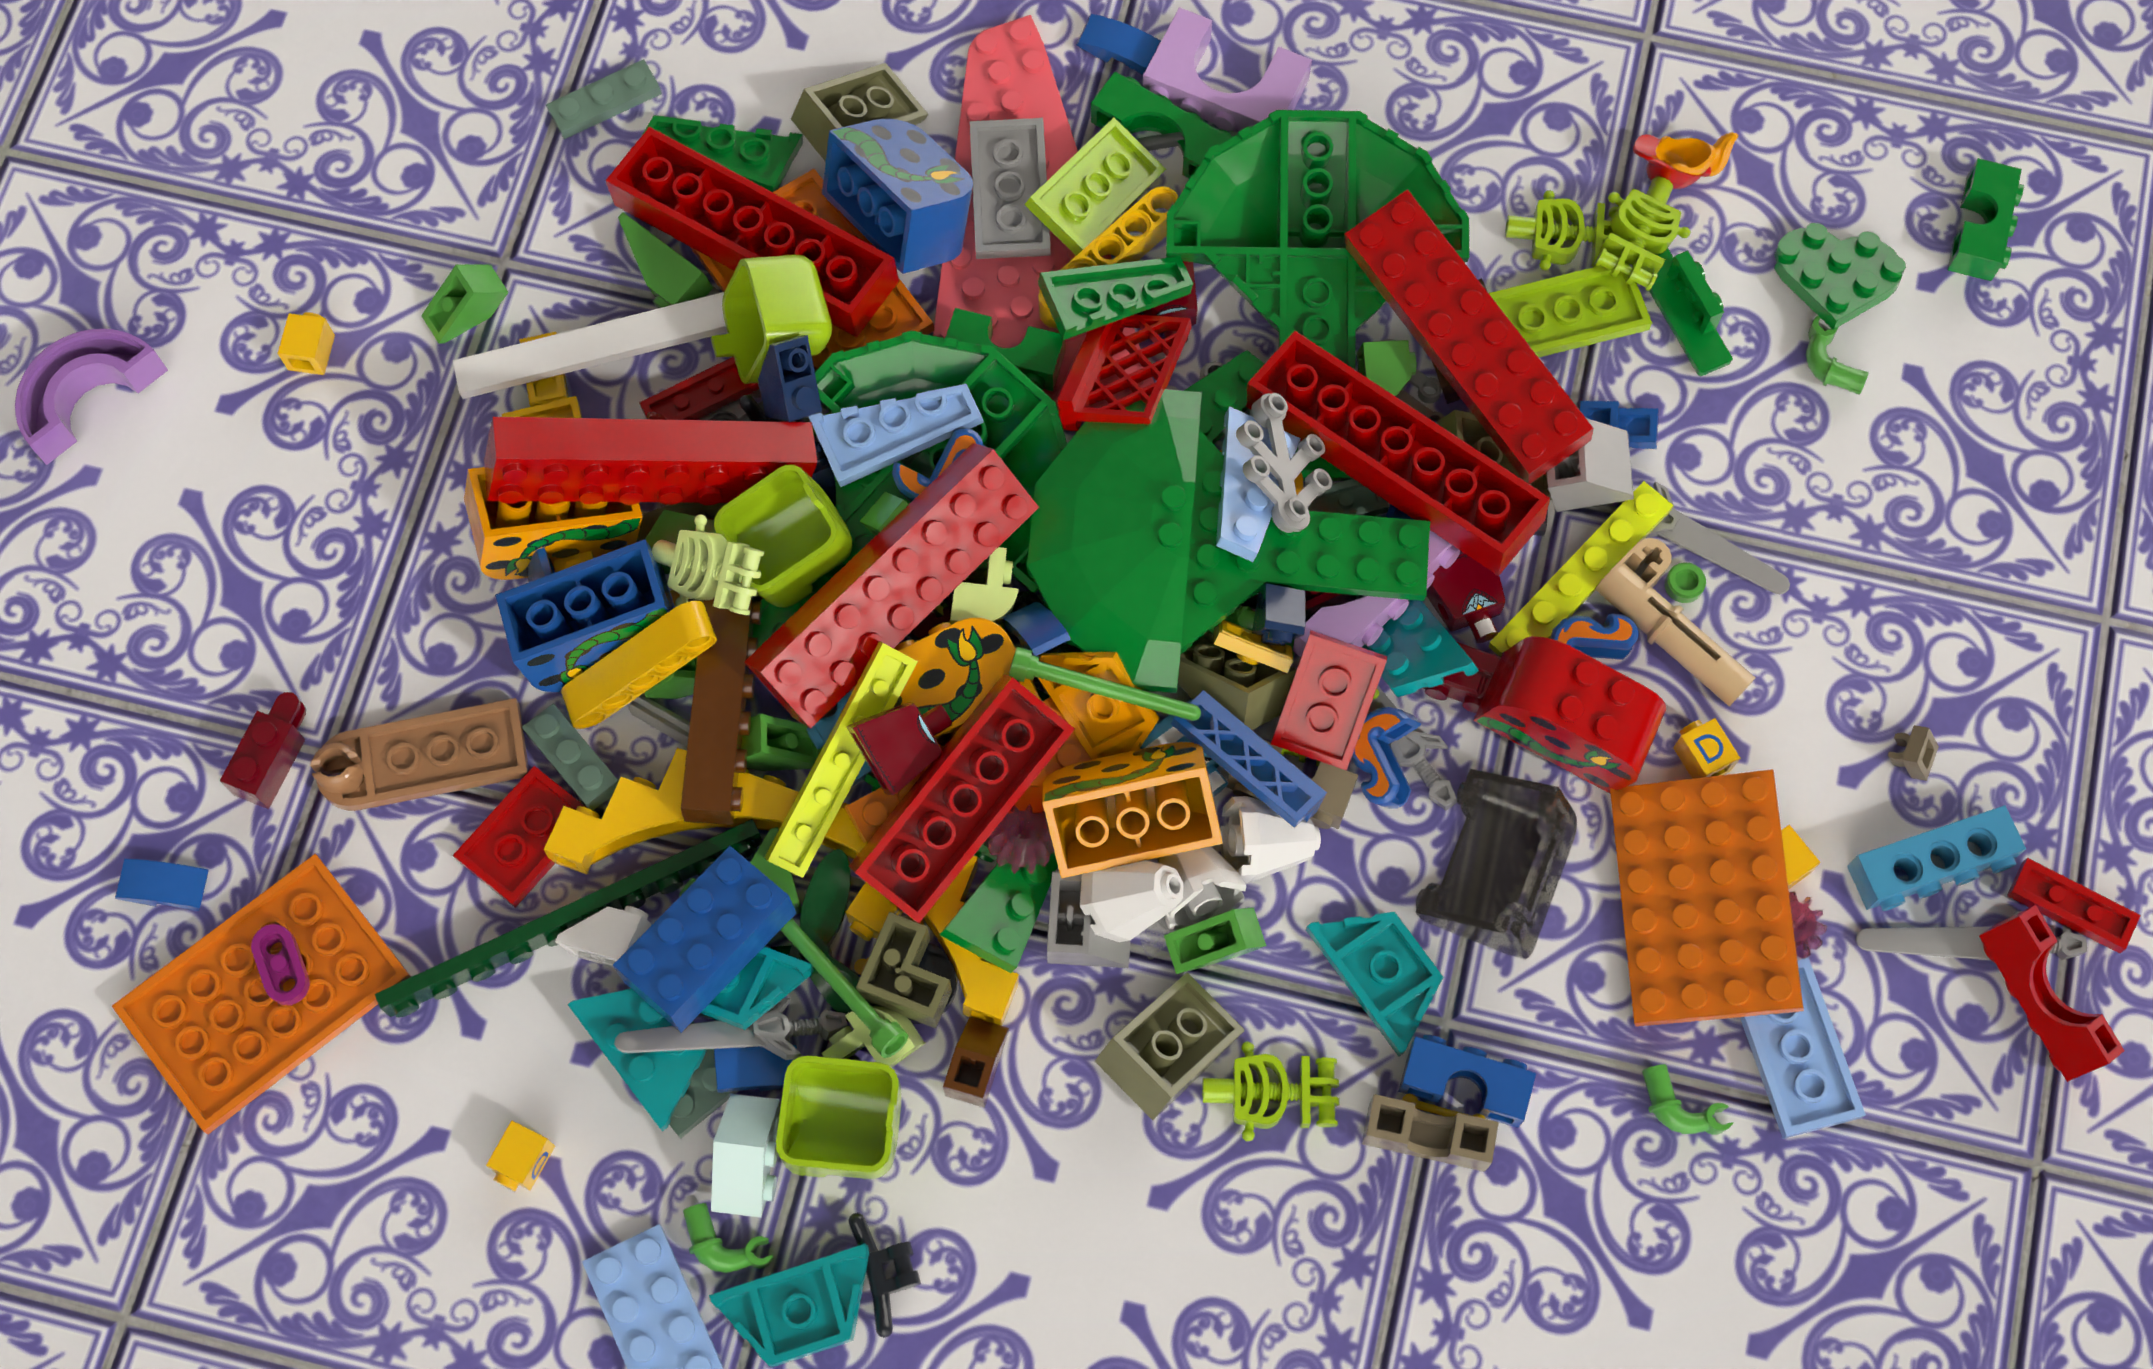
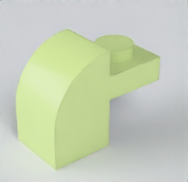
[950,547,1018,625]
[822,1005,925,1068]

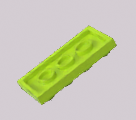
[1024,118,1166,255]
[1489,262,1652,358]

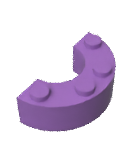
[15,329,168,465]

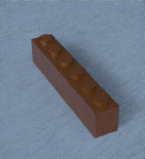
[681,596,762,825]

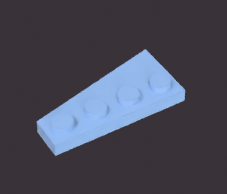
[808,384,984,487]
[1216,406,1301,562]

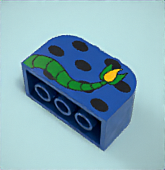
[822,119,973,274]
[495,539,675,692]

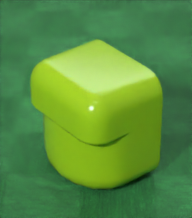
[711,254,832,384]
[714,465,852,608]
[776,1056,902,1179]

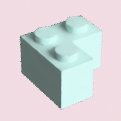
[711,1094,780,1217]

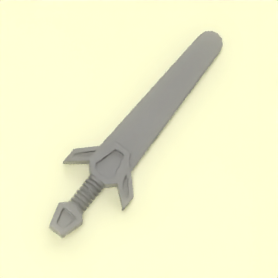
[1606,481,1790,595]
[1368,686,1457,811]
[1856,911,2087,960]
[614,998,847,1060]

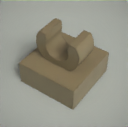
[1888,725,1939,781]

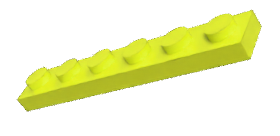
[1488,481,1674,657]
[764,641,918,878]

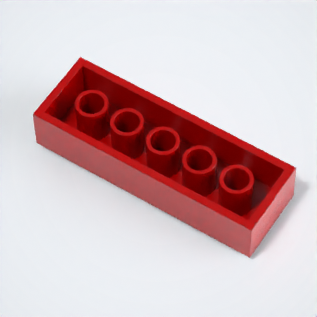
[849,674,1075,924]

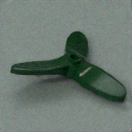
[769,849,875,1022]

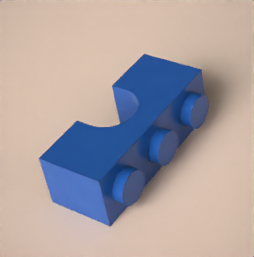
[1398,1034,1537,1128]

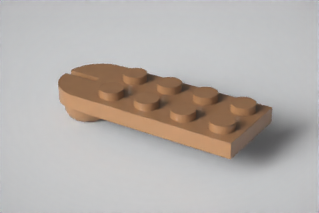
[310,698,529,811]

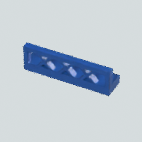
[1171,690,1327,828]

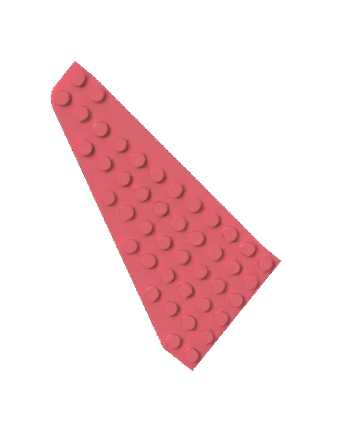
[933,15,1155,428]

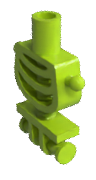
[1594,177,1690,291]
[1505,190,1619,271]
[1202,1041,1340,1142]

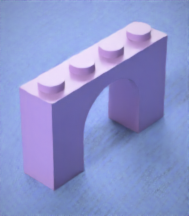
[1143,7,1312,133]

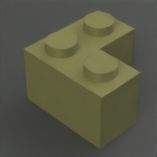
[856,912,952,1029]

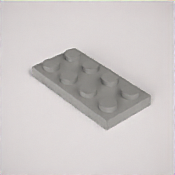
[970,118,1051,259]

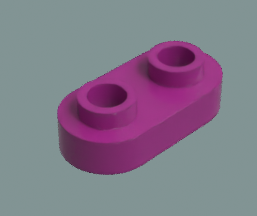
[251,924,310,1005]

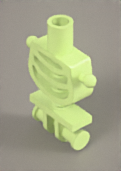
[652,514,764,615]

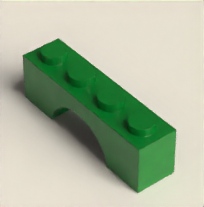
[1091,72,1233,179]

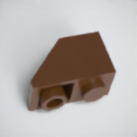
[943,1017,1009,1108]

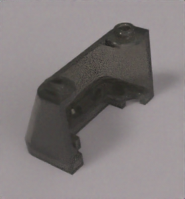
[1415,769,1577,959]

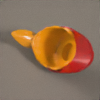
[1633,132,1738,189]

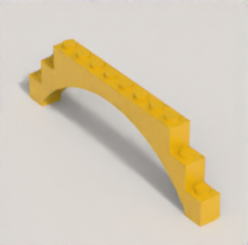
[544,747,1019,1026]

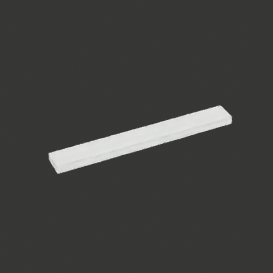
[453,292,727,399]

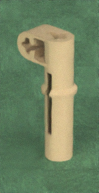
[1595,538,1756,707]

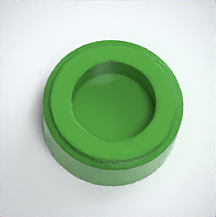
[1665,562,1706,603]

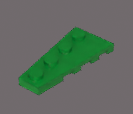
[642,115,803,192]
[1038,256,1193,340]
[1184,350,1265,444]
[939,817,1058,973]

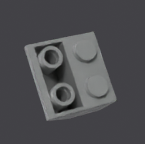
[1547,418,1634,512]
[1047,872,1130,968]

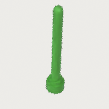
[1008,647,1201,721]
[781,918,908,1058]

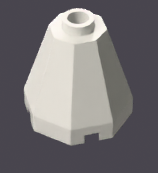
[1220,796,1321,884]
[1157,846,1246,930]
[1080,860,1184,942]

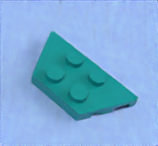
[1361,600,1479,698]
[1306,912,1444,1057]
[701,947,814,1030]
[567,989,708,1132]
[709,1244,869,1367]

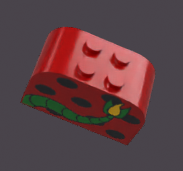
[1473,636,1666,794]

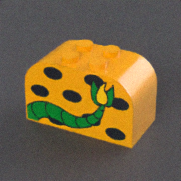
[464,467,643,580]
[894,618,1042,750]
[1042,742,1223,878]

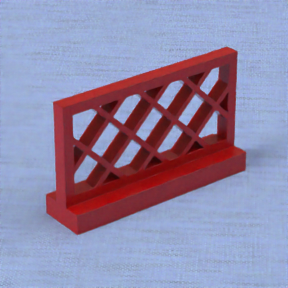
[1057,314,1192,431]

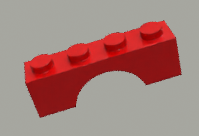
[1979,905,2125,1082]

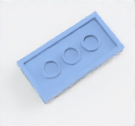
[1740,958,1866,1139]
[582,1224,724,1369]

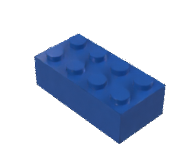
[613,846,796,1033]

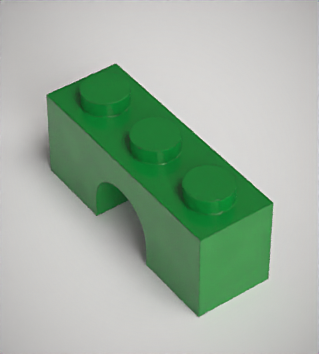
[1947,158,2024,281]
[945,308,1065,392]

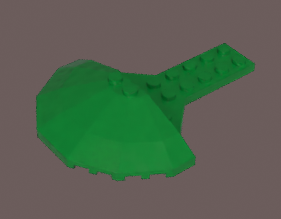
[1166,110,1469,481]
[753,330,1067,648]
[1027,389,1430,693]

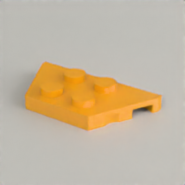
[1037,652,1159,760]

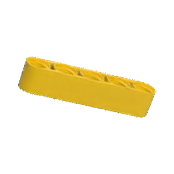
[1038,186,1178,328]
[561,601,717,729]

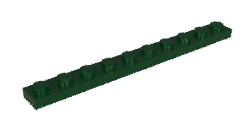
[375,819,763,1017]

